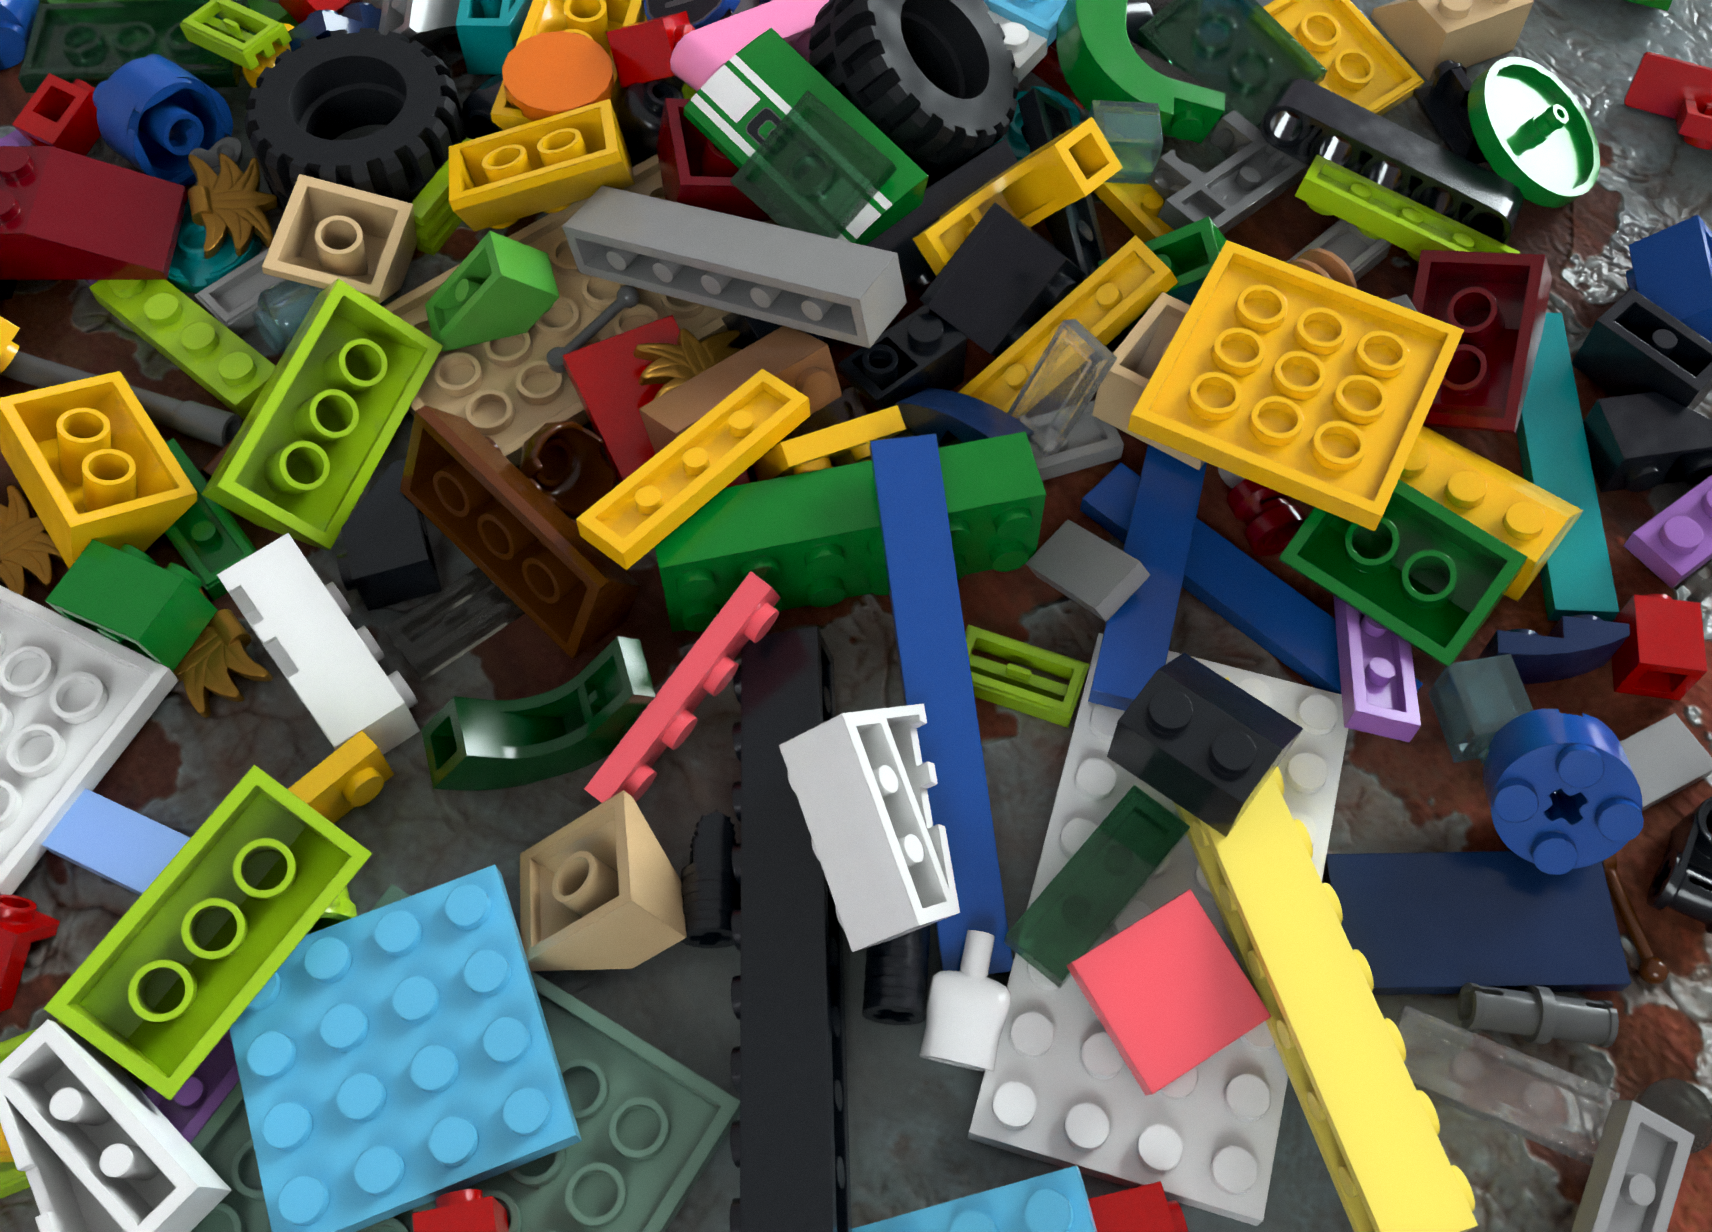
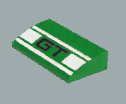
[684,28,928,246]

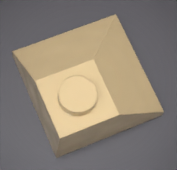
[520,790,687,971]

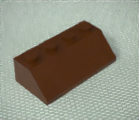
[400,405,641,659]

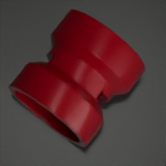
[1226,479,1307,556]

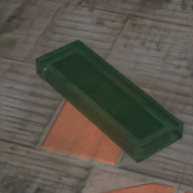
[1004,785,1190,988]

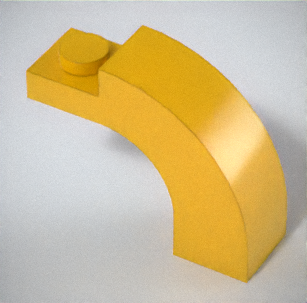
[913,117,1123,276]

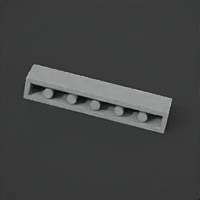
[562,185,907,348]

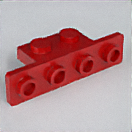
[1624,52,1712,150]

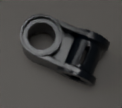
[1647,797,1712,934]

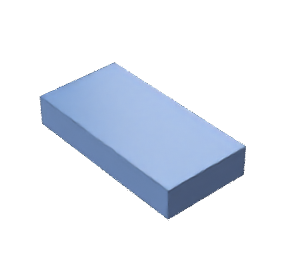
[42,788,190,896]

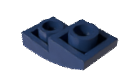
[288,2,382,52]
[895,388,1034,447]
[1476,614,1630,684]

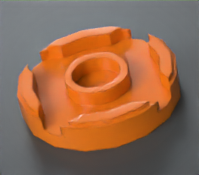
[502,31,615,121]

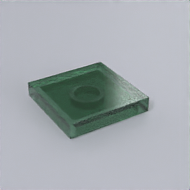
[730,91,897,239]

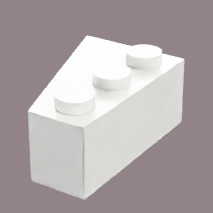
[217,533,420,755]
[779,704,960,952]
[0,1019,232,1232]

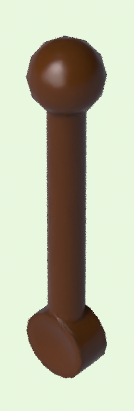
[1602,854,1669,984]

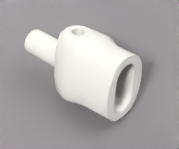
[919,930,1011,1072]

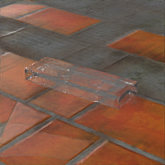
[1395,1005,1620,1166]

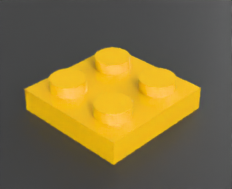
[753,405,906,481]

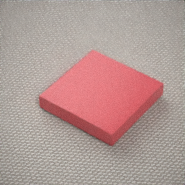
[1066,889,1272,1096]

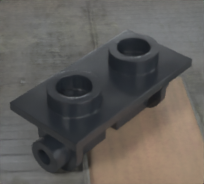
[1413,60,1487,164]

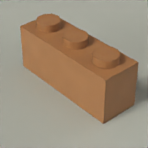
[639,326,843,454]

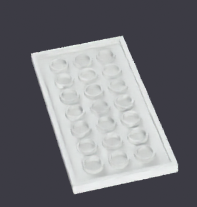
[967,633,1348,1226]

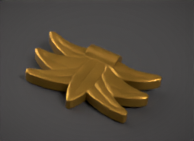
[188,153,278,259]
[633,328,742,400]
[0,485,66,598]
[173,586,273,718]

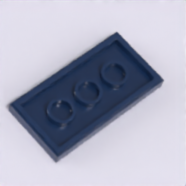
[1323,851,1631,995]

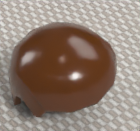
[520,421,616,517]

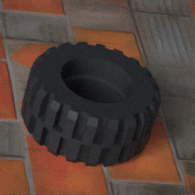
[809,0,1019,183]
[244,28,469,211]

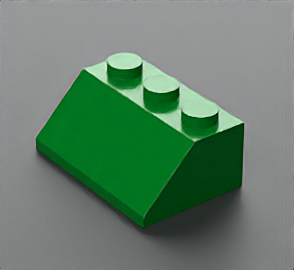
[1279,480,1527,668]

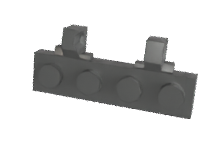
[1148,110,1310,235]

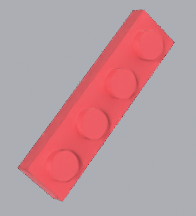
[584,571,781,803]

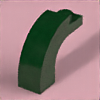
[421,636,656,791]

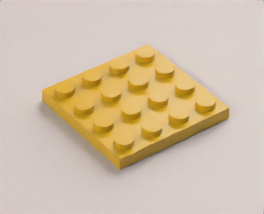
[1127,240,1464,531]

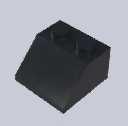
[919,202,1086,357]
[1107,652,1303,837]

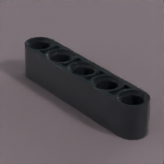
[1260,79,1523,244]

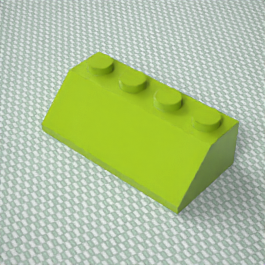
[201,278,443,551]
[43,764,372,1101]

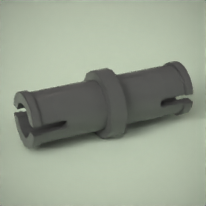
[1457,982,1619,1048]

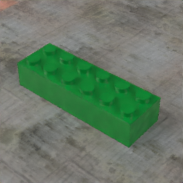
[655,431,1046,632]

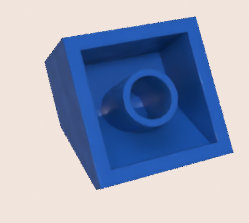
[1626,215,1712,343]

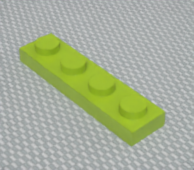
[1295,154,1520,262]
[89,280,276,419]

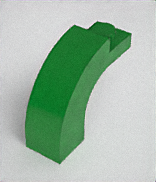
[1056,0,1225,148]

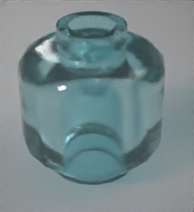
[252,279,324,355]

